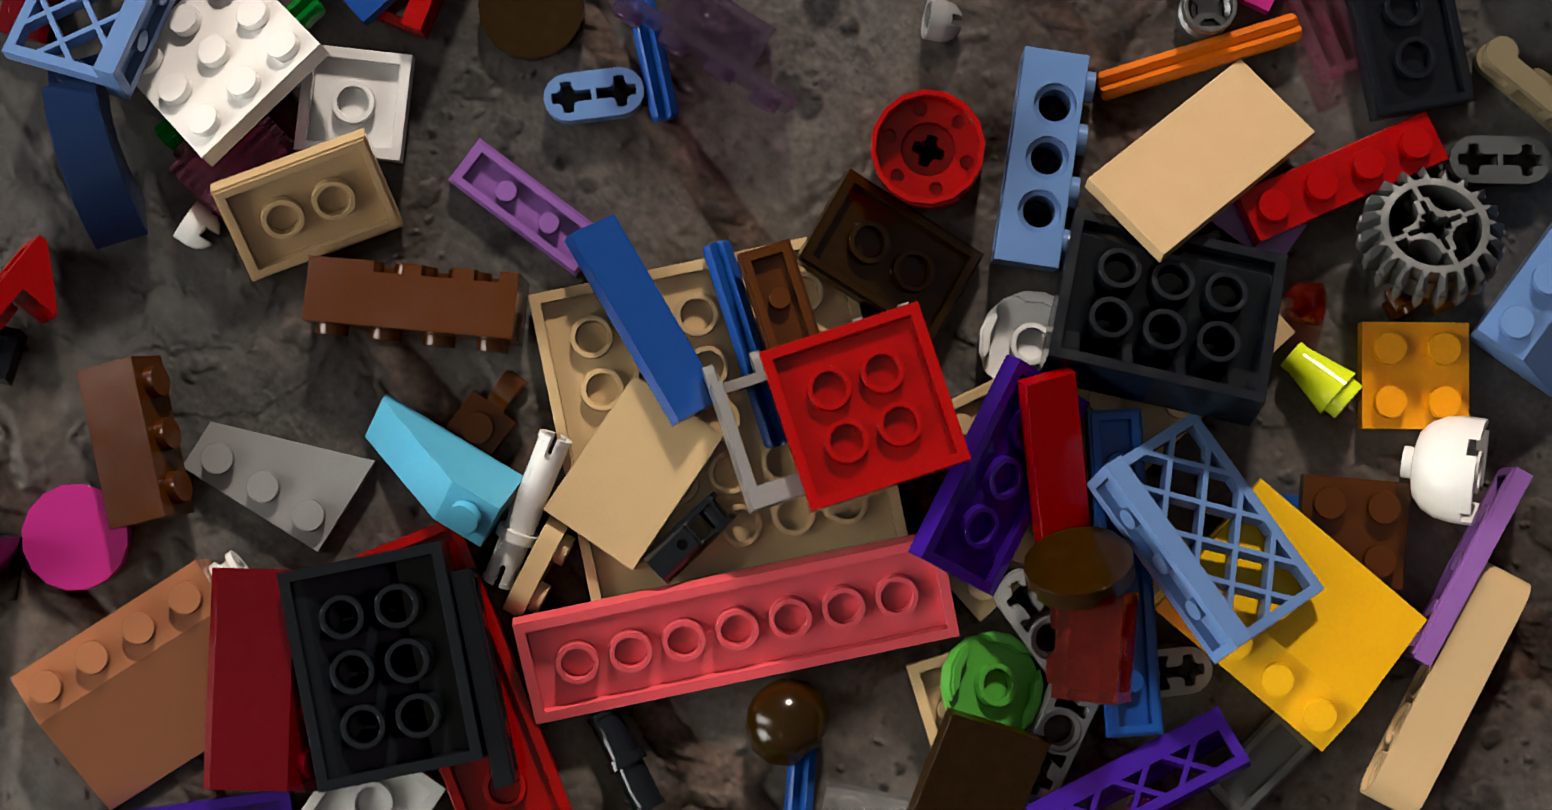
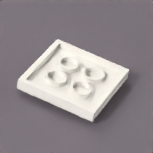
[136,0,330,167]

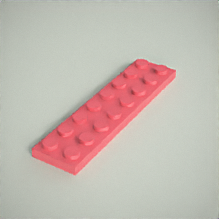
[512,533,960,725]

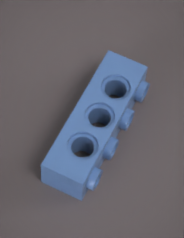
[990,46,1096,273]

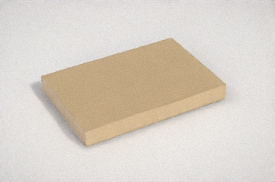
[210,128,403,282]
[543,375,724,571]

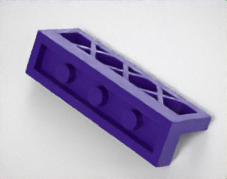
[1025,706,1251,810]

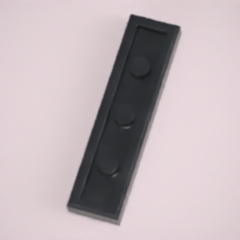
[450,567,520,789]

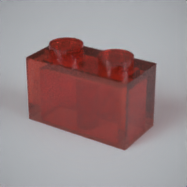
[1046,591,1139,705]

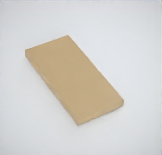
[1085,59,1315,263]

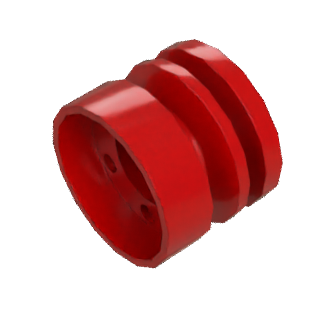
[870,89,985,210]

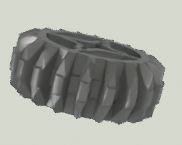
[1355,167,1505,310]

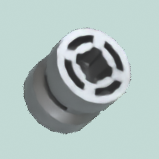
[1176,0,1238,41]

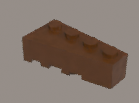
[302,255,529,354]

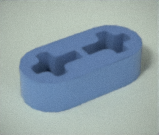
[543,67,645,125]

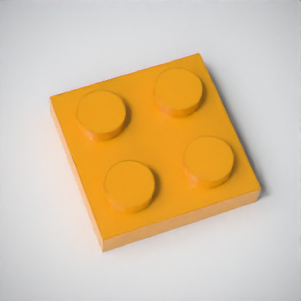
[1357,322,1469,430]

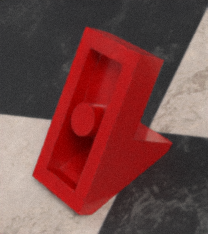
[0,235,57,330]

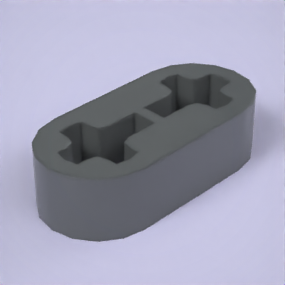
[1443,135,1551,187]

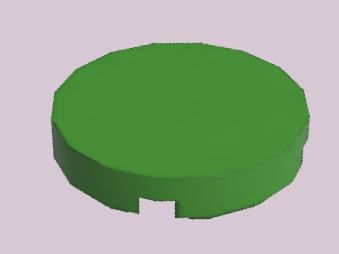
[940,631,1044,730]

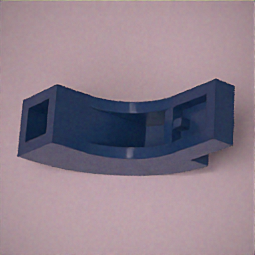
[42,54,148,249]

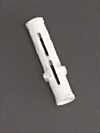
[482,429,572,590]

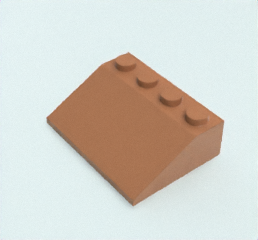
[10,559,212,810]

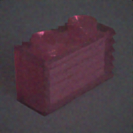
[168,114,295,219]

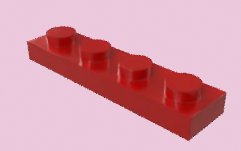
[1234,111,1449,246]

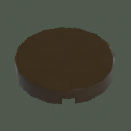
[478,0,586,62]
[1023,526,1135,611]

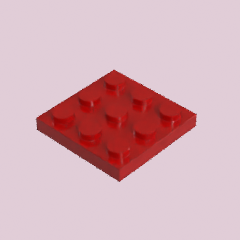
[759,301,971,513]

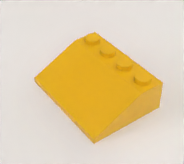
[1154,478,1427,752]

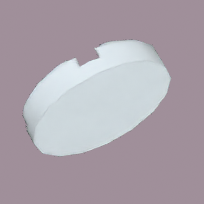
[978,291,1054,380]

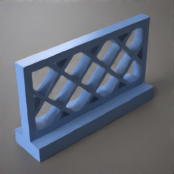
[1,0,176,100]
[1086,414,1325,664]

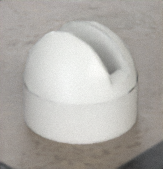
[173,201,220,249]

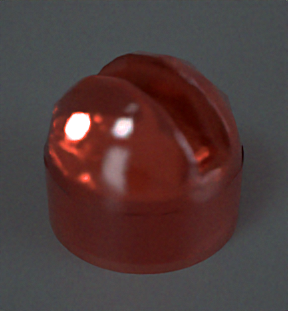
[1284,282,1327,326]

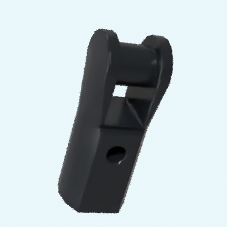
[643,491,738,584]

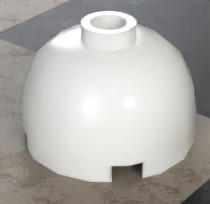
[1400,416,1489,526]

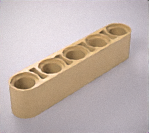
[1360,562,1531,810]

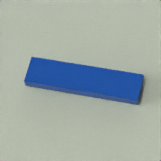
[564,214,713,427]

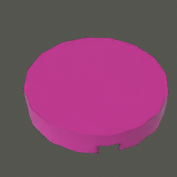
[22,484,132,590]

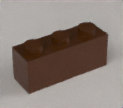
[76,355,194,530]

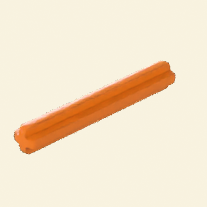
[1096,13,1302,101]

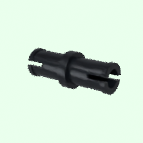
[587,708,665,810]

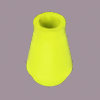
[1280,342,1363,419]

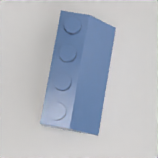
[1469,222,1552,398]

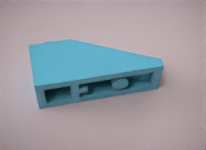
[365,394,523,547]

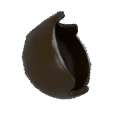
[746,678,829,766]

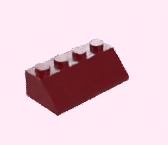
[203,568,318,792]

